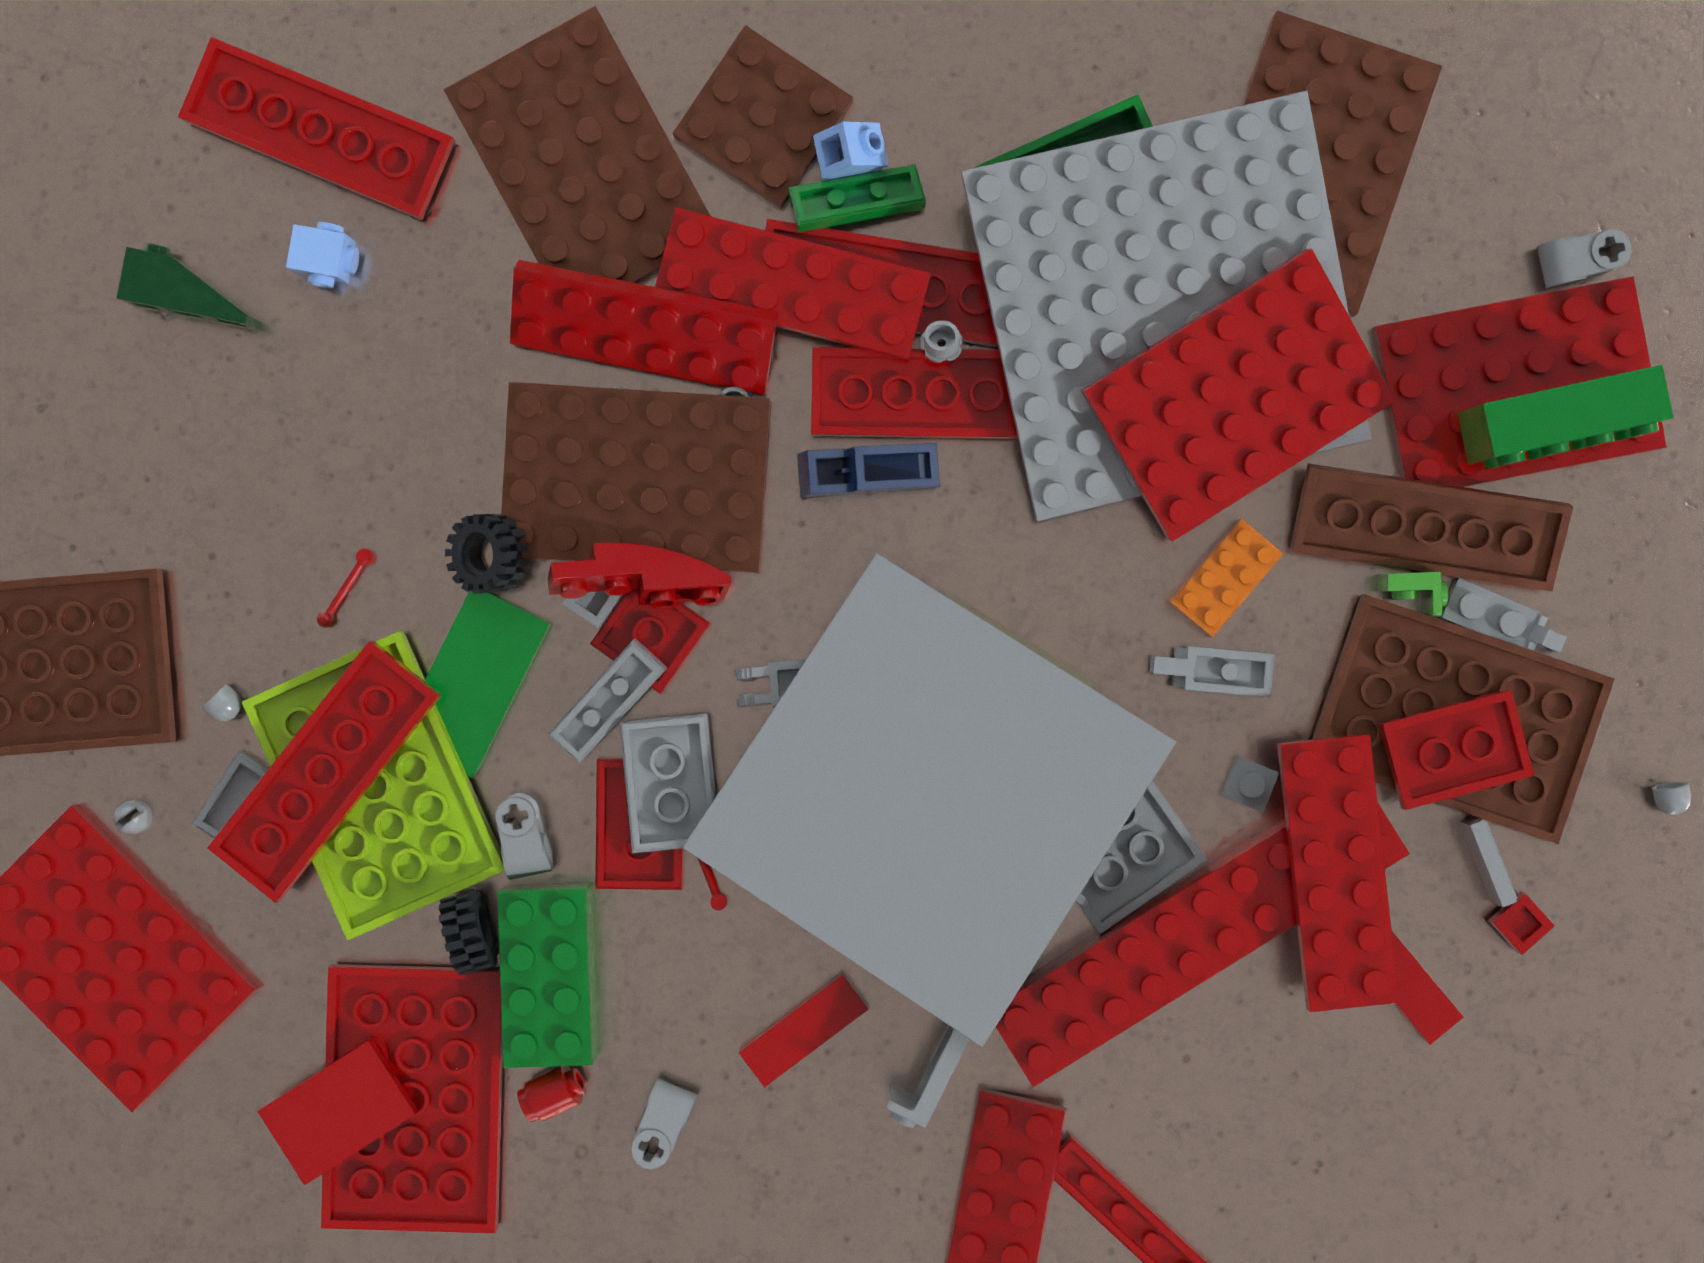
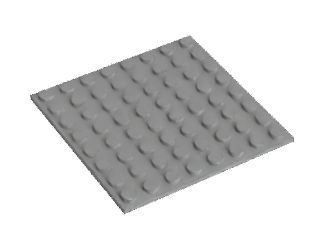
[961,90,1372,521]
[683,553,1176,1047]

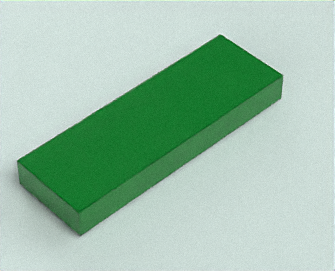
[788,164,926,233]

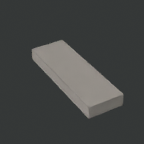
[548,638,667,763]

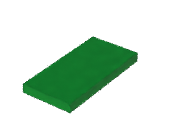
[425,591,552,779]

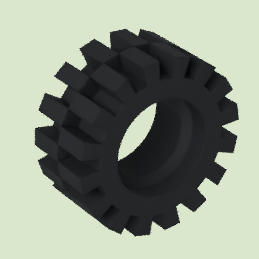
[445,514,529,594]
[439,889,498,975]

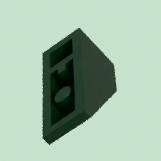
[116,243,260,330]

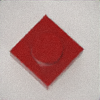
[1488,891,1555,955]

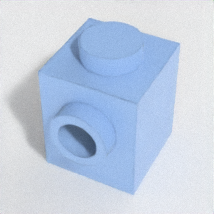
[813,121,889,179]
[286,222,359,288]

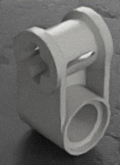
[1537,230,1632,289]
[495,792,553,880]
[631,1078,698,1170]

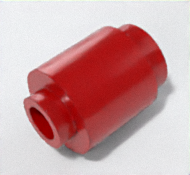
[517,1066,586,1122]

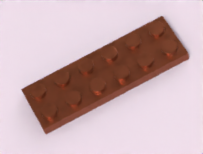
[1290,463,1573,591]

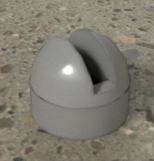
[202,683,241,721]
[1652,781,1691,815]
[113,799,153,835]

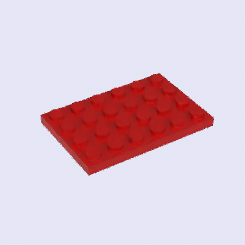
[1081,249,1396,542]
[1372,276,1667,487]
[0,804,259,1113]
[321,964,503,1234]

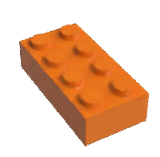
[1167,519,1283,637]

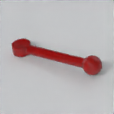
[317,548,375,628]
[697,858,728,911]

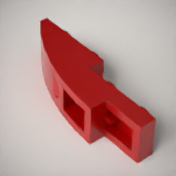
[547,543,731,609]

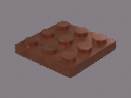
[673,25,853,209]

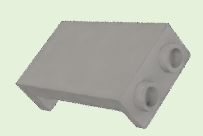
[885,1025,970,1128]

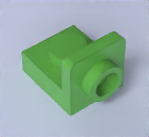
[1377,572,1448,616]

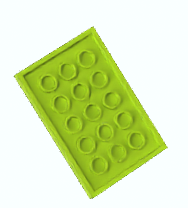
[242,631,505,941]

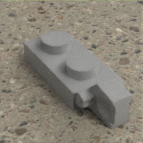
[1438,578,1567,653]
[1149,646,1275,698]

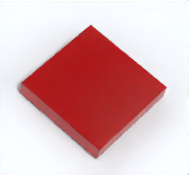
[590,589,712,694]

